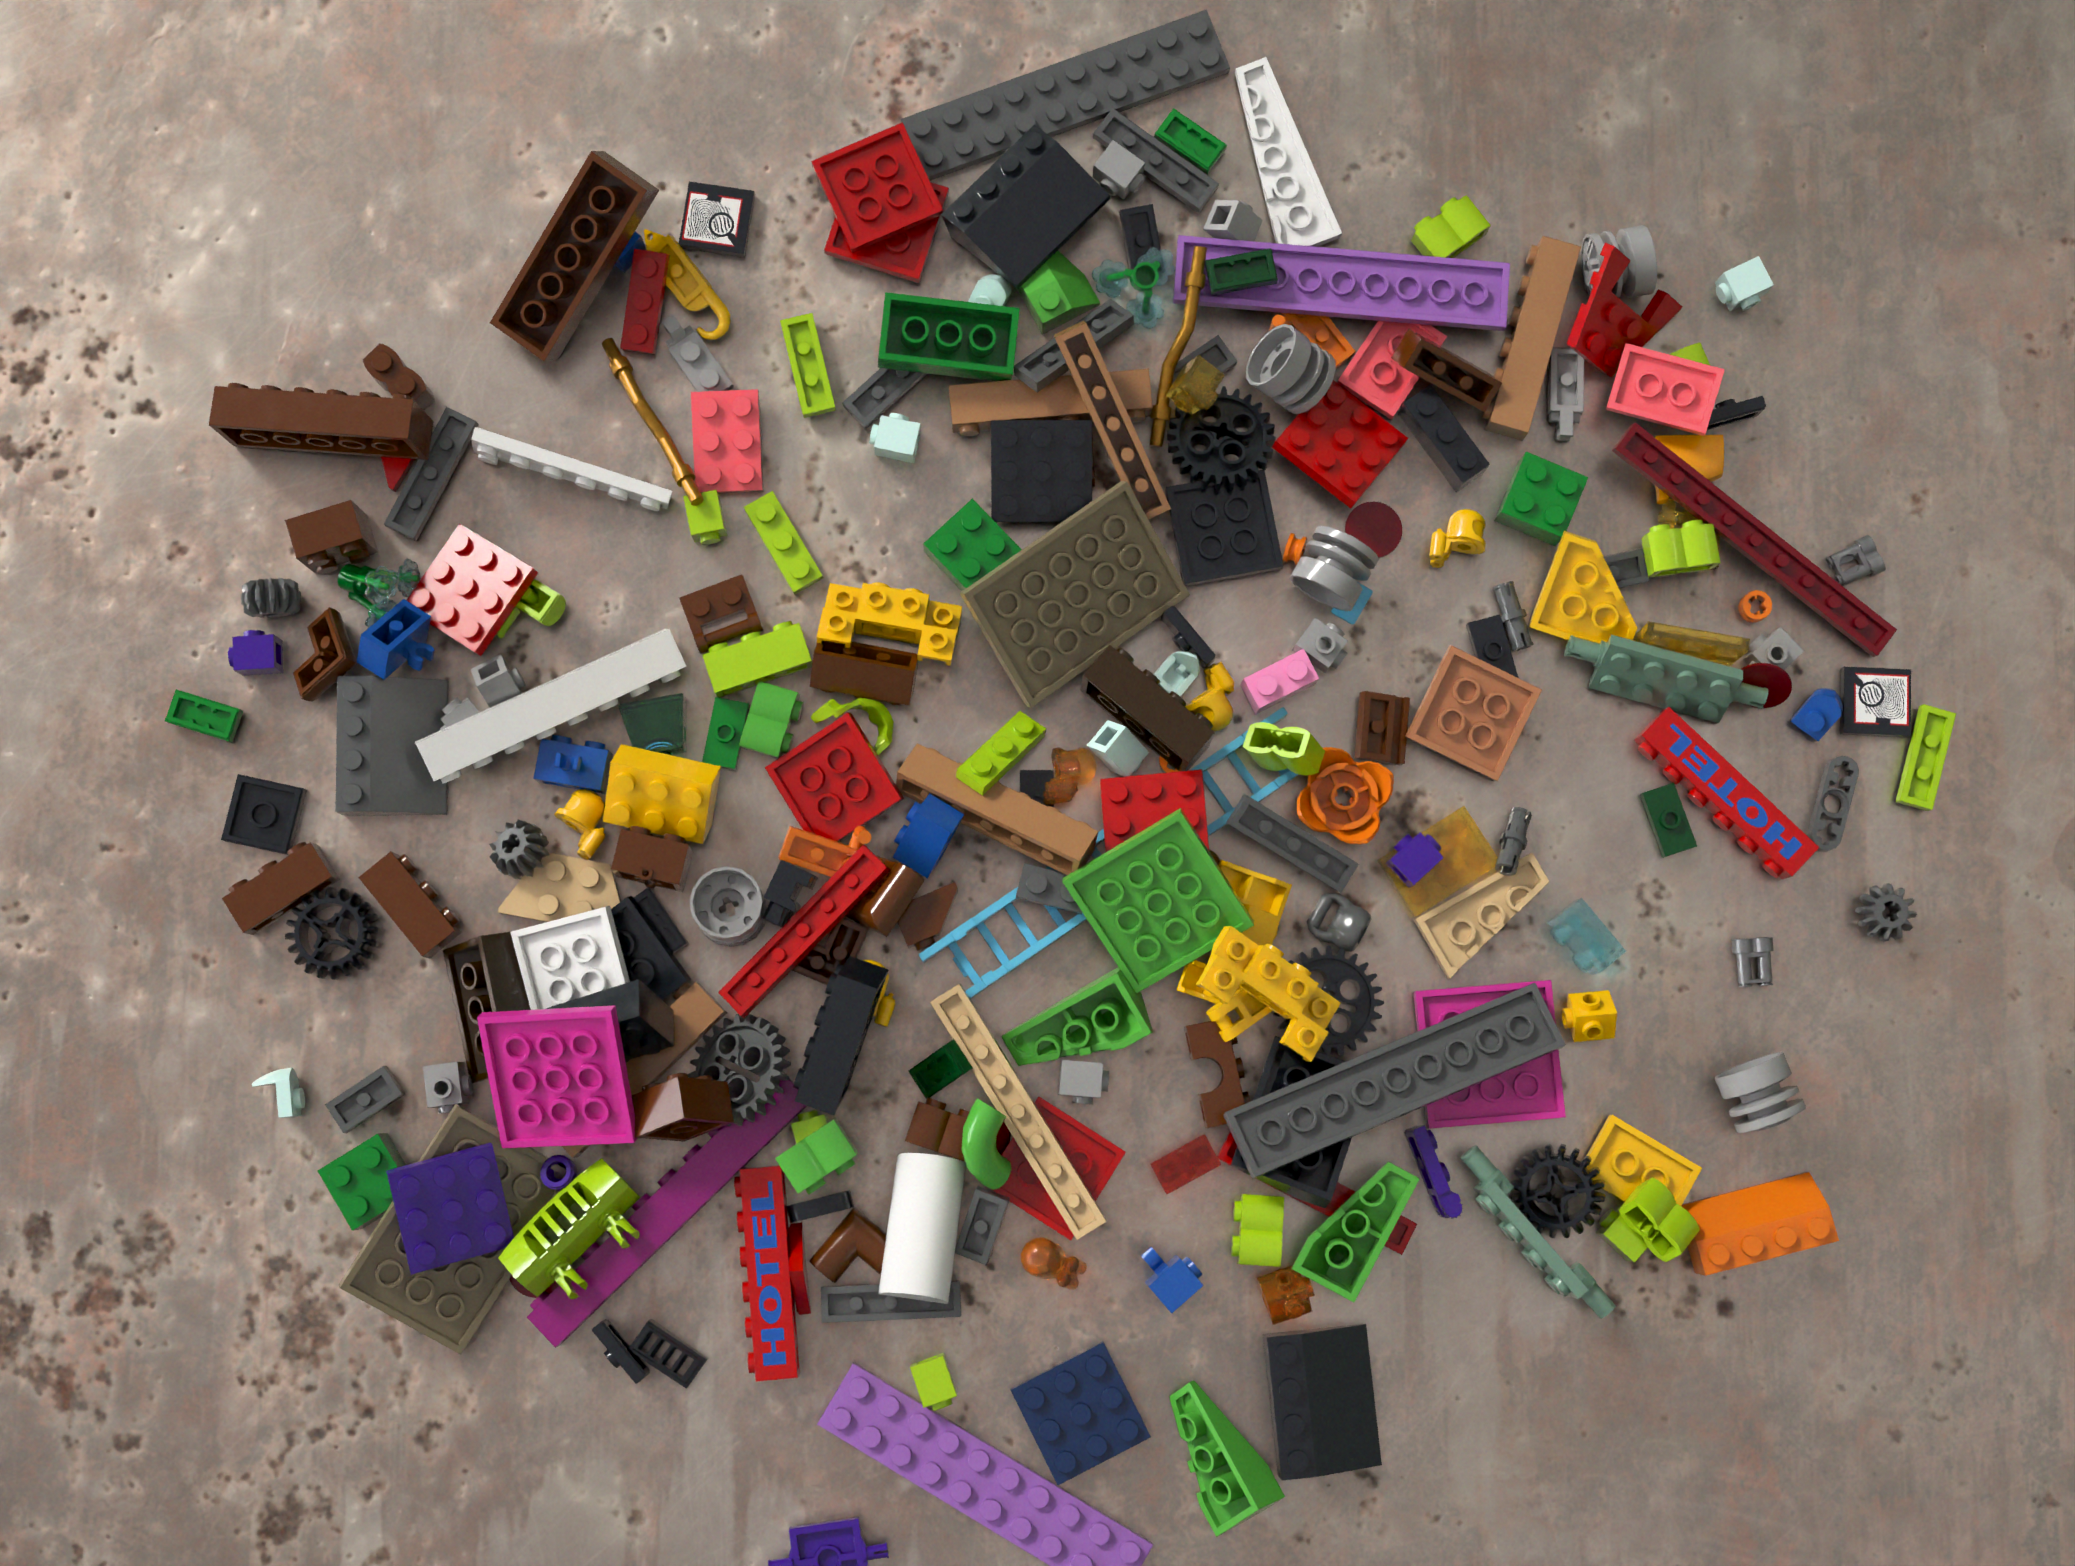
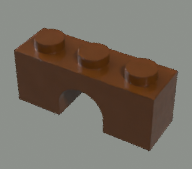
[1184,1021,1251,1128]

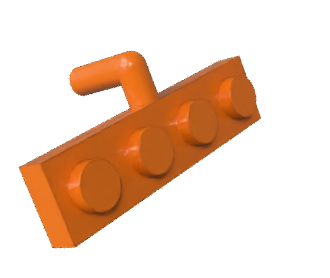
[1269,312,1356,368]
[778,826,919,892]

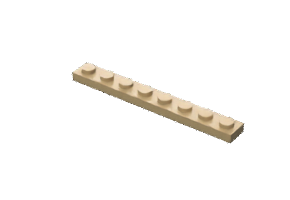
[930,983,1107,1240]

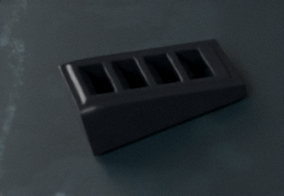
[628,1319,707,1389]

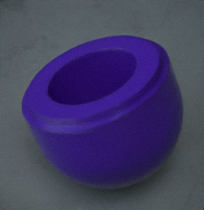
[540,1155,578,1191]

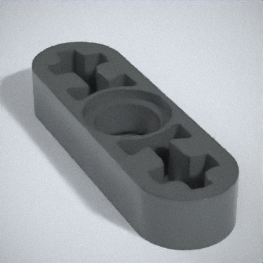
[1807,756,1859,852]

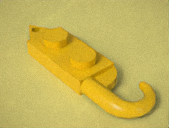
[644,229,731,340]

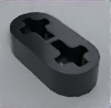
[786,1190,854,1223]

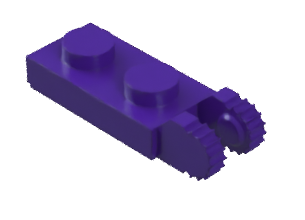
[1404,1125,1463,1219]

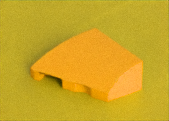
[1655,435,1724,504]

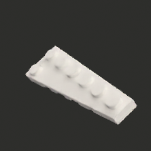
[1235,57,1342,247]
[471,427,672,511]

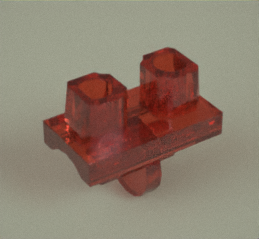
[1150,1134,1221,1195]

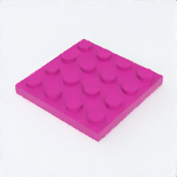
[1413,980,1566,1129]
[477,1005,638,1148]

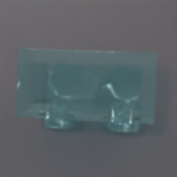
[1547,898,1626,975]

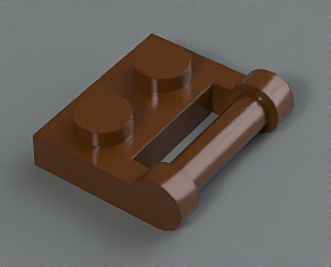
[679,574,763,654]

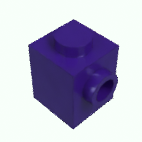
[228,630,284,676]
[1386,832,1444,888]

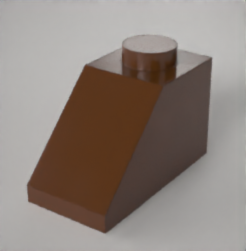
[898,882,958,951]

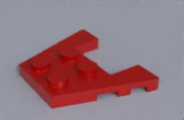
[1566,243,1683,377]

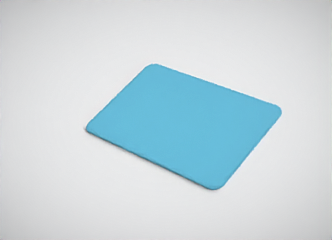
[1331,581,1373,625]

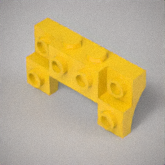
[817,582,962,666]
[1177,860,1292,1010]
[1196,926,1341,1062]

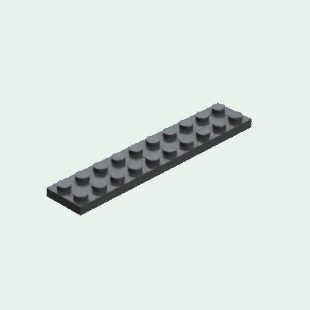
[901,9,1230,181]
[1223,983,1566,1180]

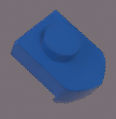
[1791,688,1843,741]

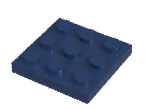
[1010,1341,1151,1485]

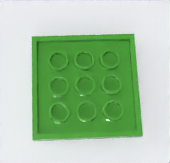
[1062,808,1254,994]

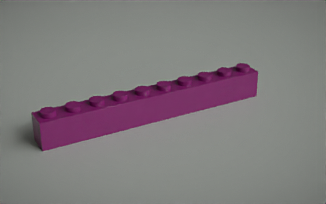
[527,1072,807,1348]

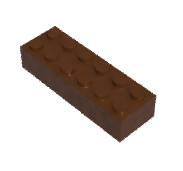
[490,151,659,361]
[209,383,434,460]

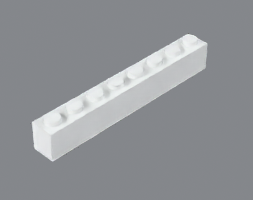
[415,629,686,784]

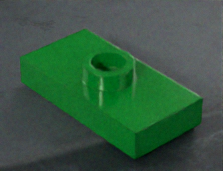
[1154,108,1227,175]
[165,689,243,743]
[702,697,750,770]

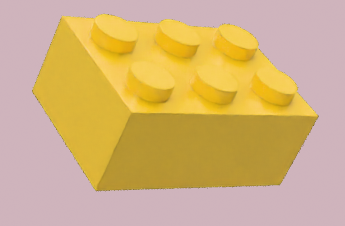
[603,744,721,844]

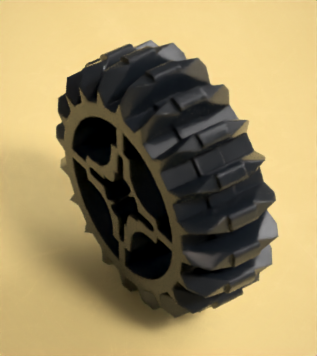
[285,887,381,980]
[1511,1144,1606,1238]

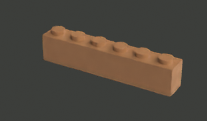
[1482,236,1581,441]
[1053,320,1171,520]
[949,368,1153,436]
[896,743,1098,875]
[562,982,727,1158]

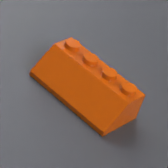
[1682,1172,1839,1276]

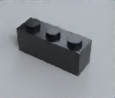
[1398,384,1490,493]

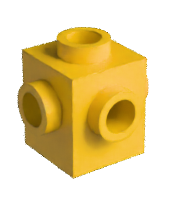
[1562,990,1617,1042]

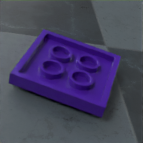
[386,1143,514,1275]

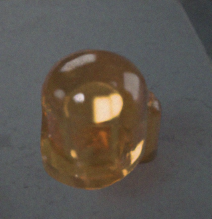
[1043,747,1097,805]
[1021,1237,1087,1290]

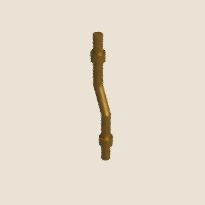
[1149,246,1207,447]
[602,338,704,506]

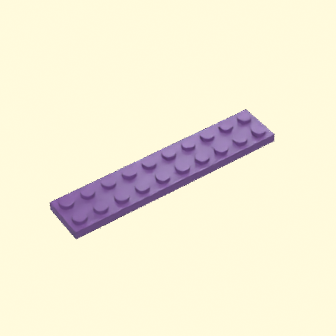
[1173,235,1510,331]
[817,1362,1153,1566]

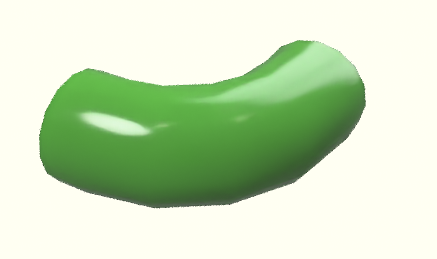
[961,1098,1011,1190]

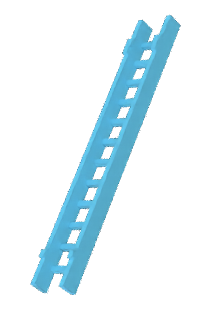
[918,707,1299,999]

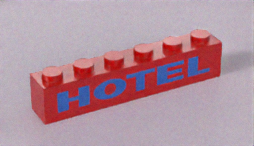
[1634,707,1819,880]
[734,1166,800,1382]

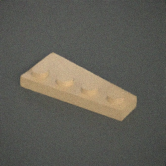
[1414,852,1550,979]

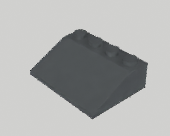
[335,675,449,816]

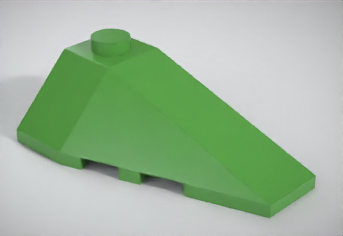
[1016,251,1100,335]
[1001,967,1153,1066]
[1292,1161,1420,1302]
[1169,1380,1285,1537]

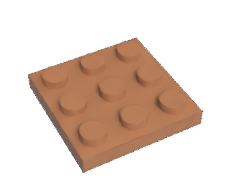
[1405,645,1542,781]

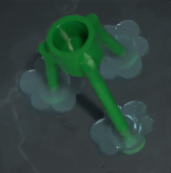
[1092,247,1175,329]
[337,559,420,627]

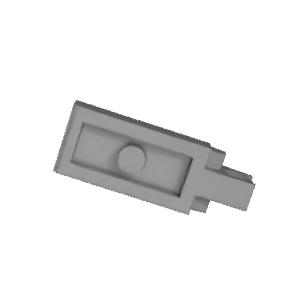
[662,314,734,392]
[1548,347,1584,441]

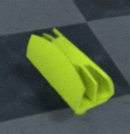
[498,1158,640,1299]

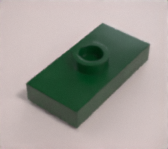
[1205,248,1278,296]
[1640,783,1697,858]
[908,1039,973,1099]

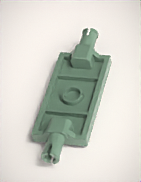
[1565,635,1768,723]
[1461,1145,1616,1319]

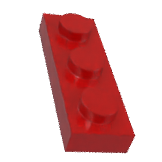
[620,249,670,354]

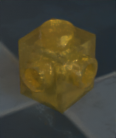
[1166,355,1225,415]

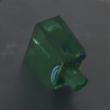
[618,693,687,755]

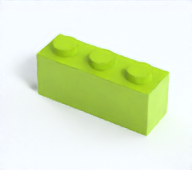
[702,621,813,698]

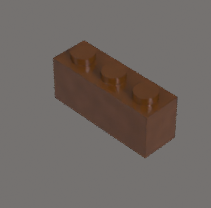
[1391,329,1502,412]
[810,640,919,706]
[222,842,340,935]
[358,851,462,959]

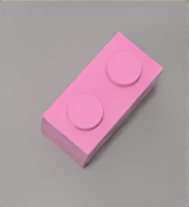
[1240,649,1319,715]

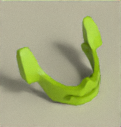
[811,698,894,756]

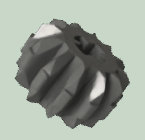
[241,578,301,618]
[489,819,550,880]
[1855,883,1917,942]

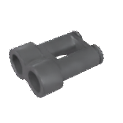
[1826,535,1886,586]
[1731,937,1774,987]

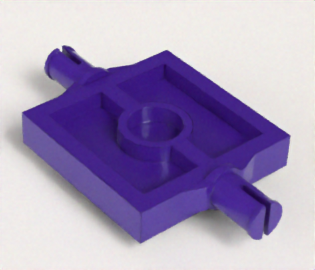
[768,1517,889,1566]

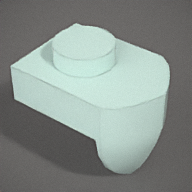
[968,274,1012,306]
[1154,651,1200,697]
[252,1068,305,1118]

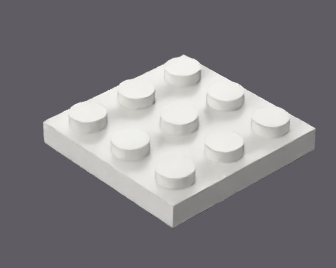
[510,906,630,1010]

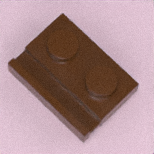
[1354,691,1410,765]

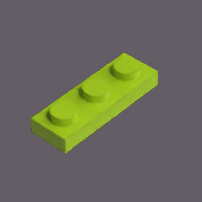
[780,313,836,418]
[743,491,823,595]
[1895,704,1956,811]
[956,711,1046,796]

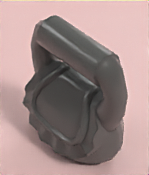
[1307,893,1371,952]

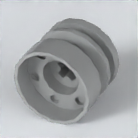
[1581,225,1657,298]
[1246,324,1336,414]
[1289,526,1379,611]
[690,866,767,947]
[1715,1052,1806,1133]

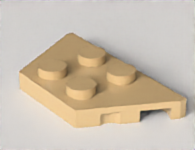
[498,852,621,922]

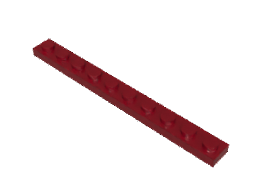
[1612,422,1897,657]

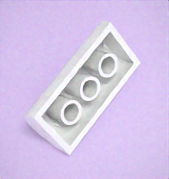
[878,1153,966,1304]

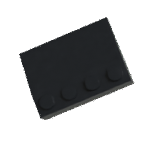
[941,125,1111,289]
[1231,1036,1352,1208]
[1262,1324,1382,1481]

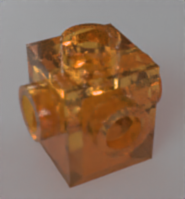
[1257,1266,1315,1325]

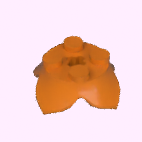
[1296,747,1394,844]

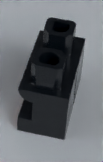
[762,860,818,927]

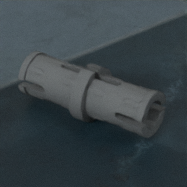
[1493,581,1534,652]
[1495,807,1532,876]

